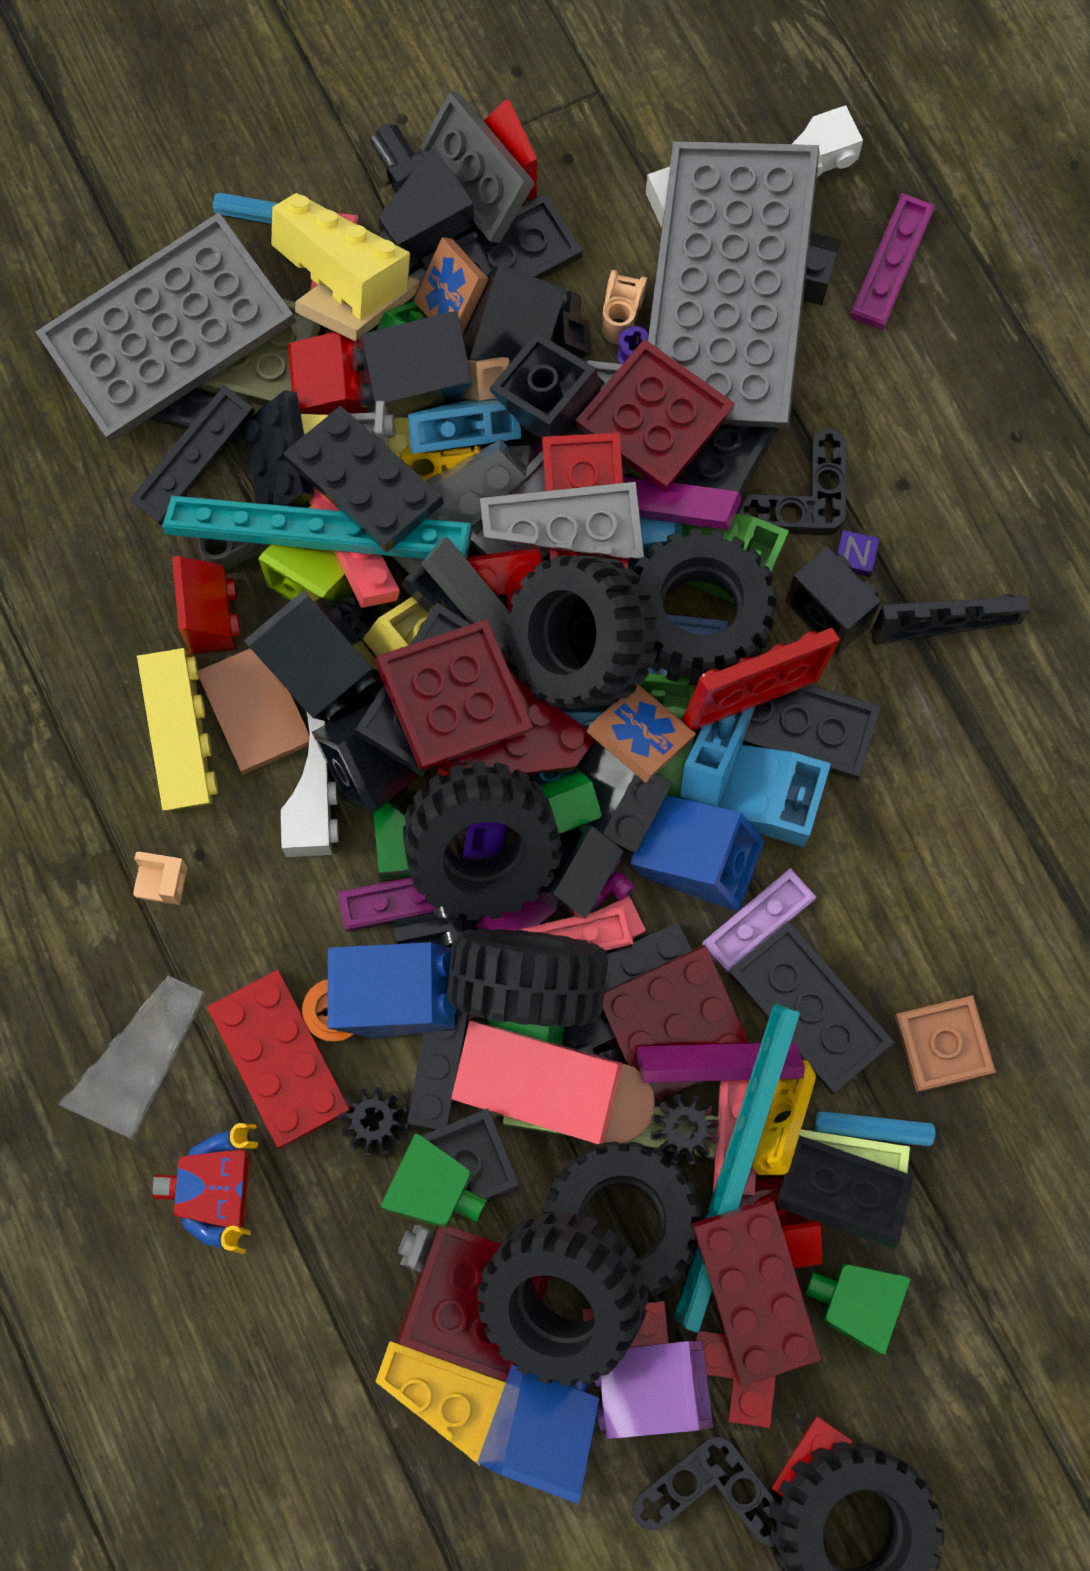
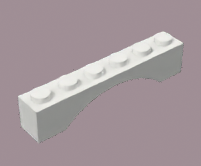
[646,105,863,228]
[281,711,339,857]

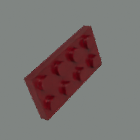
[692,1198,821,1386]

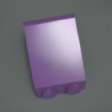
[595,1341,713,1439]

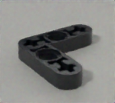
[737,428,846,535]
[632,1437,777,1547]

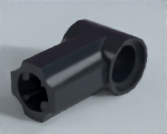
[370,123,423,193]
[393,906,473,948]

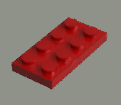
[542,433,628,569]
[682,628,840,731]
[206,970,351,1149]

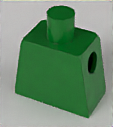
[380,1133,487,1229]
[804,1264,910,1355]

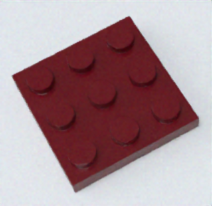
[575,339,735,492]
[375,619,533,771]
[602,945,749,1102]
[396,1226,550,1382]

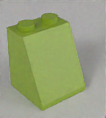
[258,506,353,604]

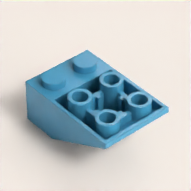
[718,745,831,847]

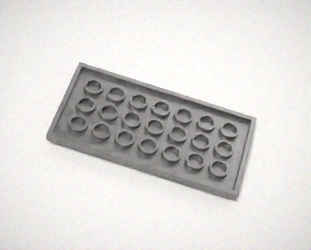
[648,141,820,428]

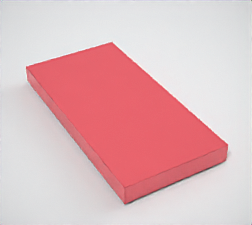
[451,1020,623,1144]

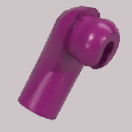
[589,872,633,913]

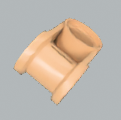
[601,270,648,344]

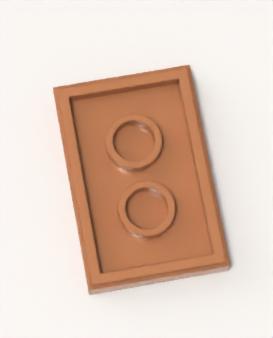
[198,649,310,775]

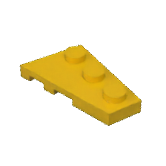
[376,1341,506,1466]

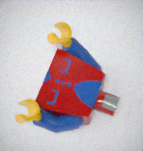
[153,1123,258,1254]

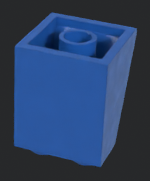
[630,795,765,912]
[328,942,457,1039]
[477,1365,599,1504]

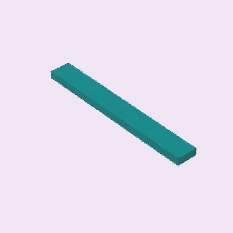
[162,496,472,559]
[674,1004,800,1332]

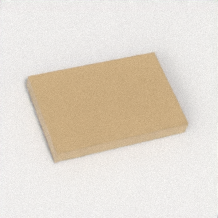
[295,276,420,341]

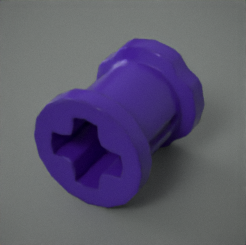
[617,326,649,364]

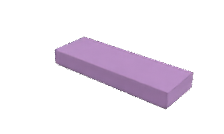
[701,868,816,974]

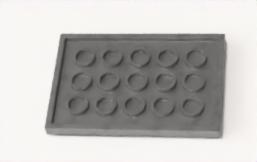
[36,212,297,444]

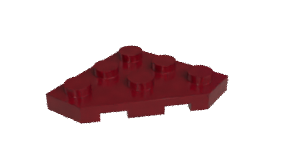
[437,675,595,777]

